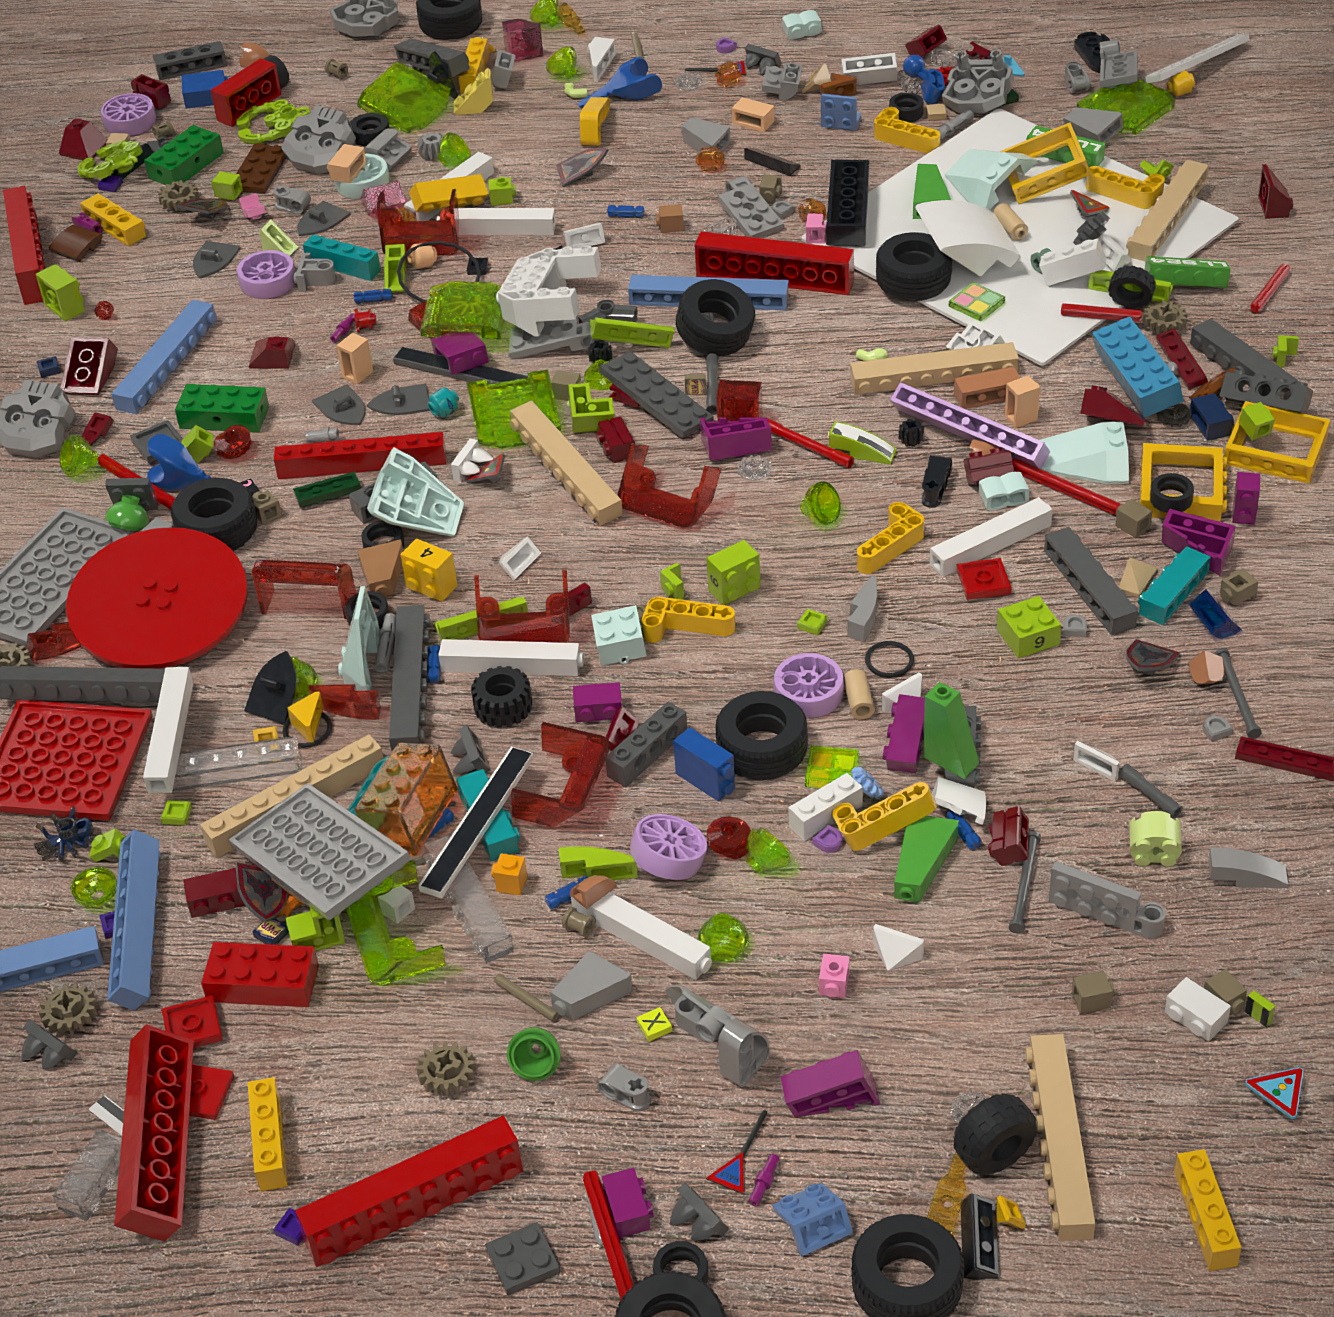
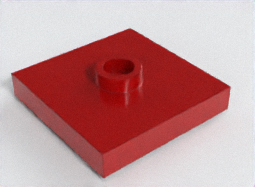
[956,558,1012,600]
[161,995,223,1049]
[189,1064,234,1120]

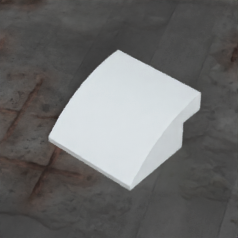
[915,200,1021,277]

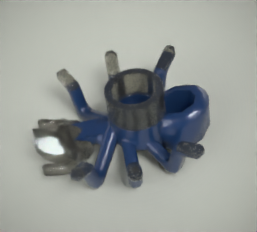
[34,806,94,861]

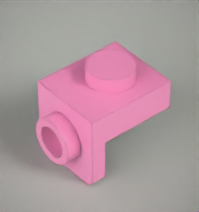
[239,193,266,220]

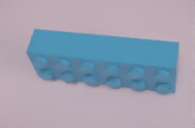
[1092,317,1184,418]

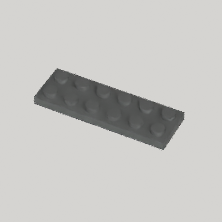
[599,351,714,438]

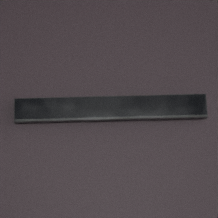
[393,347,547,398]

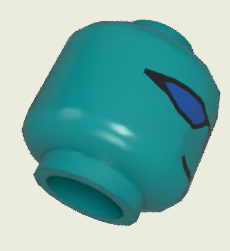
[427,387,459,418]

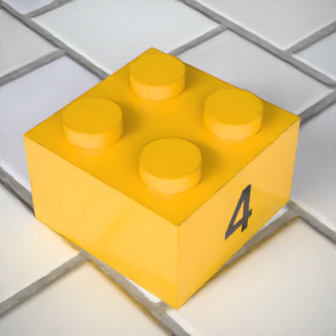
[400,538,458,602]

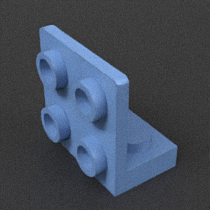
[821,94,861,131]
[772,1183,853,1256]

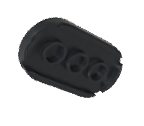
[1074,32,1110,73]

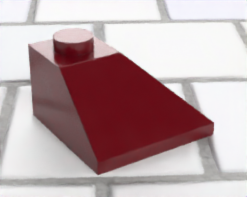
[59,118,108,161]
[1258,164,1293,219]
[249,336,296,369]

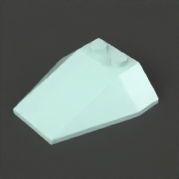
[945,149,1037,210]
[1040,422,1129,484]
[367,448,464,537]
[338,586,380,702]

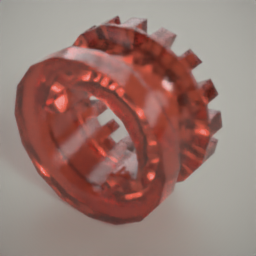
[94,301,114,320]

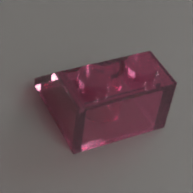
[502,18,544,62]
[360,181,405,216]

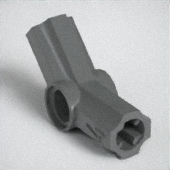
[578,299,638,323]

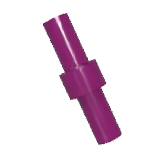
[330,313,355,343]
[748,1154,780,1207]

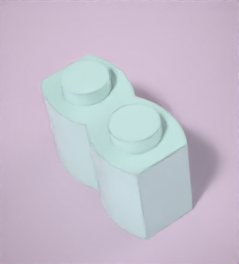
[782,10,822,40]
[979,472,1029,511]

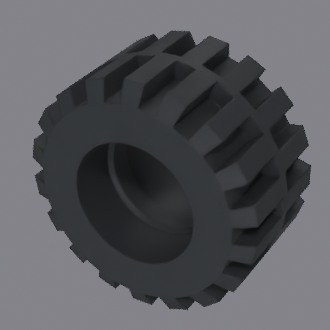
[471,666,533,728]

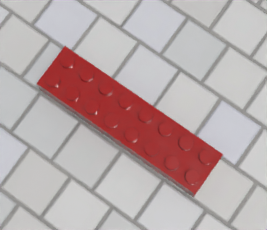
[3,185,46,305]
[694,231,854,295]
[114,1024,194,1242]
[295,1115,523,1267]

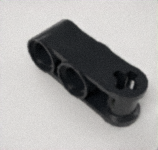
[922,455,952,508]

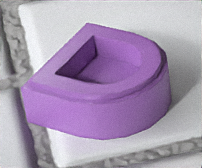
[716,37,737,53]
[812,825,842,853]

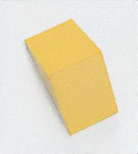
[287,692,324,742]

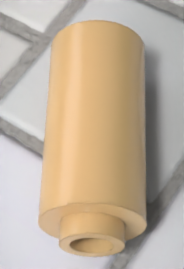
[993,203,1028,241]
[844,669,875,720]

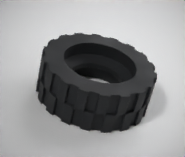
[350,112,390,147]
[1108,266,1156,309]

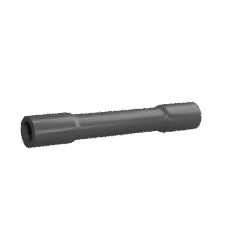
[706,353,719,415]

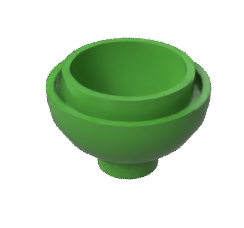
[105,495,149,531]
[507,1027,561,1081]

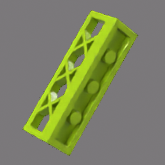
[1088,270,1174,302]
[589,318,675,348]
[434,597,529,642]

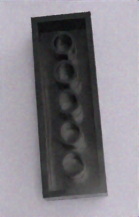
[826,160,869,246]

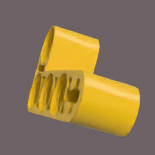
[580,97,610,146]
[874,107,940,154]
[1086,166,1165,209]
[857,502,924,574]
[642,597,736,643]
[832,782,937,851]

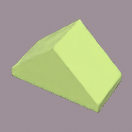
[259,219,298,256]

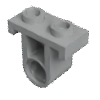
[294,253,336,292]

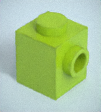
[211,171,243,200]
[488,177,516,206]
[1239,402,1275,441]
[181,425,213,463]

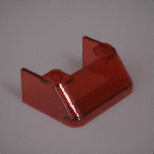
[376,189,459,256]
[617,443,722,528]
[252,558,356,619]
[474,570,570,643]
[511,722,609,826]

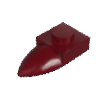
[81,412,114,449]

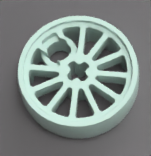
[334,154,390,199]

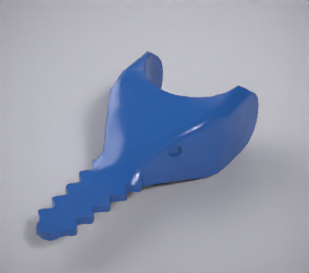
[578,57,662,108]
[147,434,211,491]

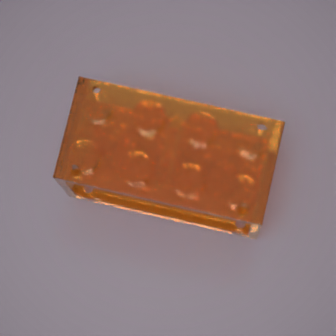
[355,742,458,856]

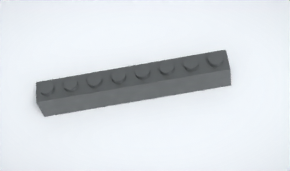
[389,605,431,755]
[0,666,165,703]

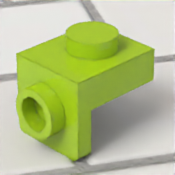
[1139,159,1174,180]
[1272,335,1299,367]
[660,563,684,600]
[89,828,125,862]

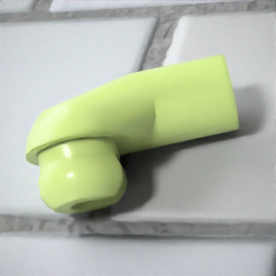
[564,83,587,98]
[856,348,888,361]

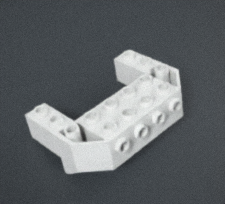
[496,245,602,337]

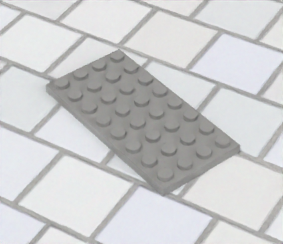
[0,507,133,648]
[228,783,411,920]

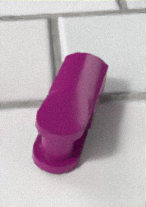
[72,212,103,233]

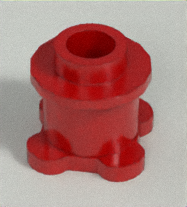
[354,308,377,332]

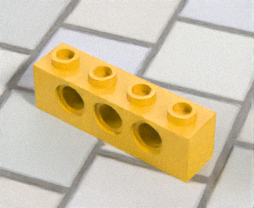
[80,193,146,246]
[247,1077,288,1192]
[1174,1149,1241,1271]

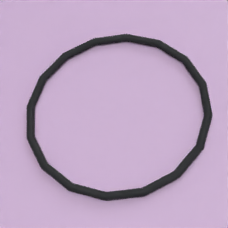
[397,241,481,306]

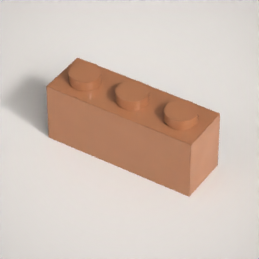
[954,366,1020,409]

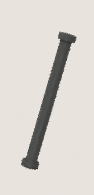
[1215,648,1262,739]
[1009,831,1041,934]

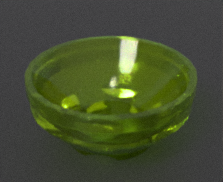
[584,359,613,391]
[70,867,117,907]

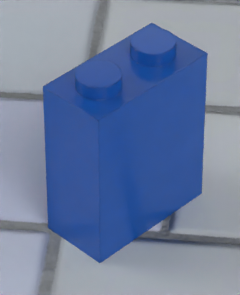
[181,70,228,109]
[673,727,735,802]

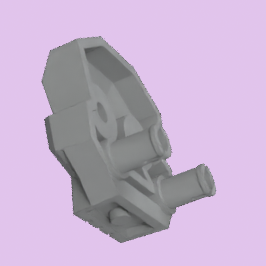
[329,0,398,37]
[942,49,1014,113]
[281,105,356,174]
[0,379,76,458]

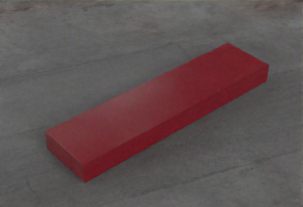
[1155,328,1208,390]
[1235,736,1334,782]

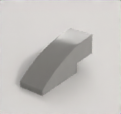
[847,576,877,643]
[1208,847,1288,888]

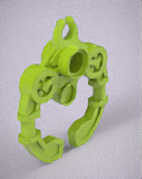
[236,99,310,144]
[78,140,143,179]

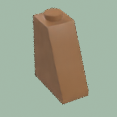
[358,539,403,597]

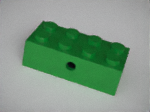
[144,125,224,185]
[175,384,269,433]

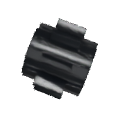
[588,340,613,367]
[898,419,924,447]

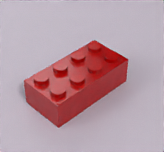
[210,58,281,127]
[201,942,319,1007]

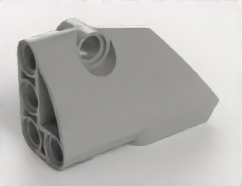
[665,985,770,1087]

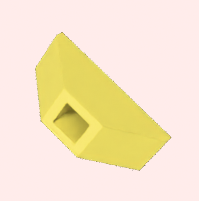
[453,68,493,115]

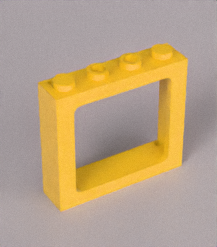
[1000,123,1091,204]
[1224,401,1331,484]
[1140,443,1227,522]

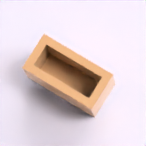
[732,97,775,132]
[327,144,366,183]
[336,333,374,384]
[1005,375,1041,428]

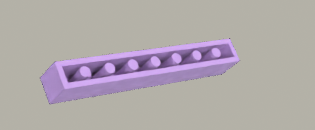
[890,382,1050,469]

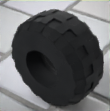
[953,1093,1037,1175]

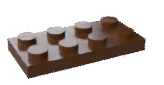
[236,144,287,194]

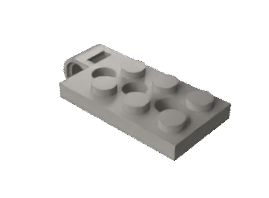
[1100,39,1138,88]
[718,176,784,238]
[509,315,599,360]
[1048,861,1166,939]

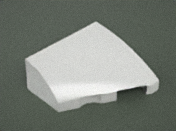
[946,320,1005,350]
[932,777,986,825]

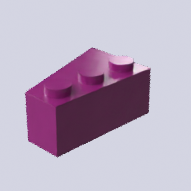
[700,418,772,460]
[1162,509,1236,576]
[883,694,925,774]
[780,1050,881,1117]

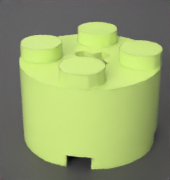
[1129,811,1182,866]

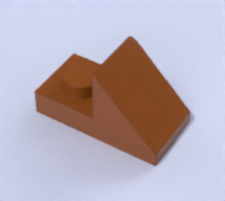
[821,73,857,96]

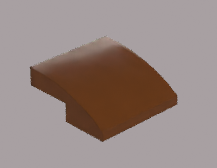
[48,225,103,262]

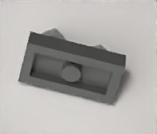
[745,44,782,75]
[451,724,490,774]
[21,1019,77,1069]
[670,1182,730,1241]

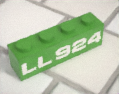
[1026,125,1106,167]
[1144,256,1231,288]

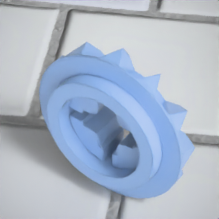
[851,767,884,799]

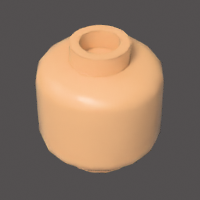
[407,243,437,269]

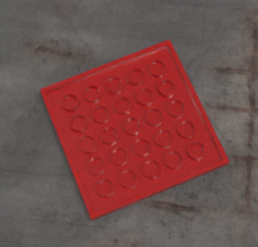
[0,700,153,821]

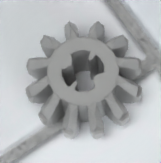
[417,132,449,161]

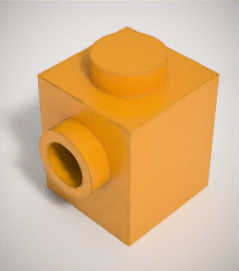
[491,853,528,896]

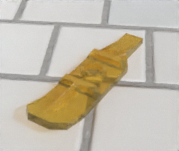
[549,2,585,35]
[927,1153,966,1235]

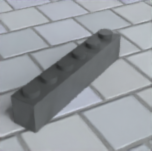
[394,38,470,77]
[1190,318,1298,400]
[1044,527,1139,636]

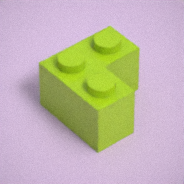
[568,383,614,433]
[286,906,345,951]

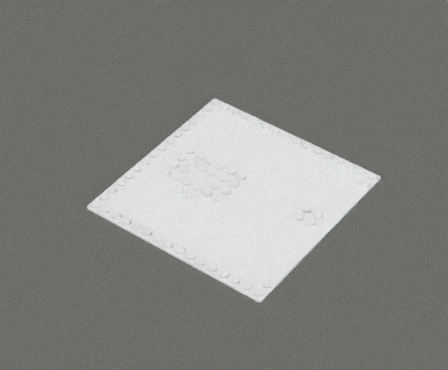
[802,108,1239,366]

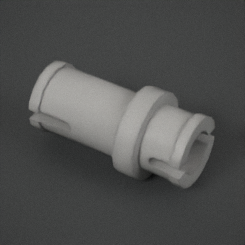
[306,427,339,443]

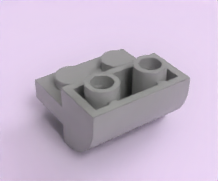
[762,63,802,100]
[364,129,412,171]

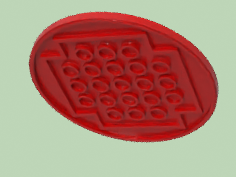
[66,527,248,669]

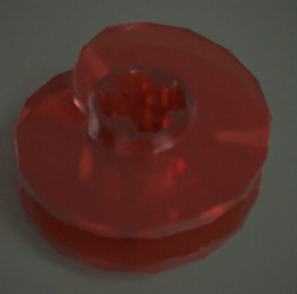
[214,425,252,459]
[707,816,752,860]

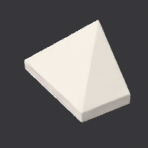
[499,536,541,580]
[882,673,922,713]
[1073,741,1120,782]
[873,924,924,971]

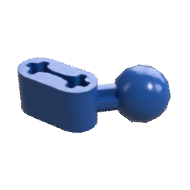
[903,55,945,104]

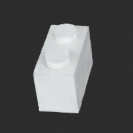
[1164,977,1231,1042]

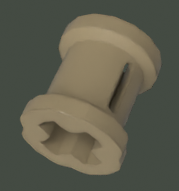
[325,59,348,79]
[152,120,175,140]
[562,907,596,938]

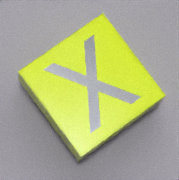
[636,1007,672,1042]

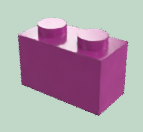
[1232,472,1260,525]
[573,682,622,722]
[601,1168,654,1238]

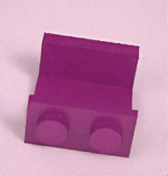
[431,327,489,375]

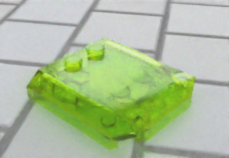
[357,62,451,134]
[1077,79,1175,135]
[420,281,505,339]
[466,369,561,449]

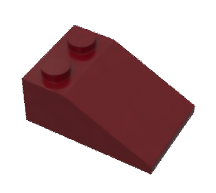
[61,337,118,395]
[1080,385,1150,426]

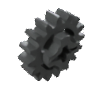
[1073,211,1110,245]

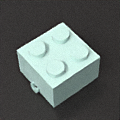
[591,605,647,666]

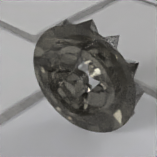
[1157,403,1192,427]

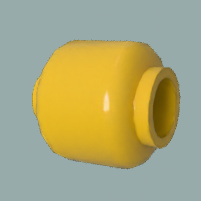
[1166,70,1195,97]

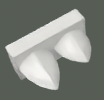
[563,223,605,249]
[1099,234,1131,271]
[451,438,493,482]

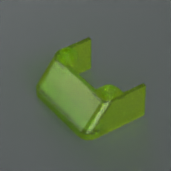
[346,859,445,985]

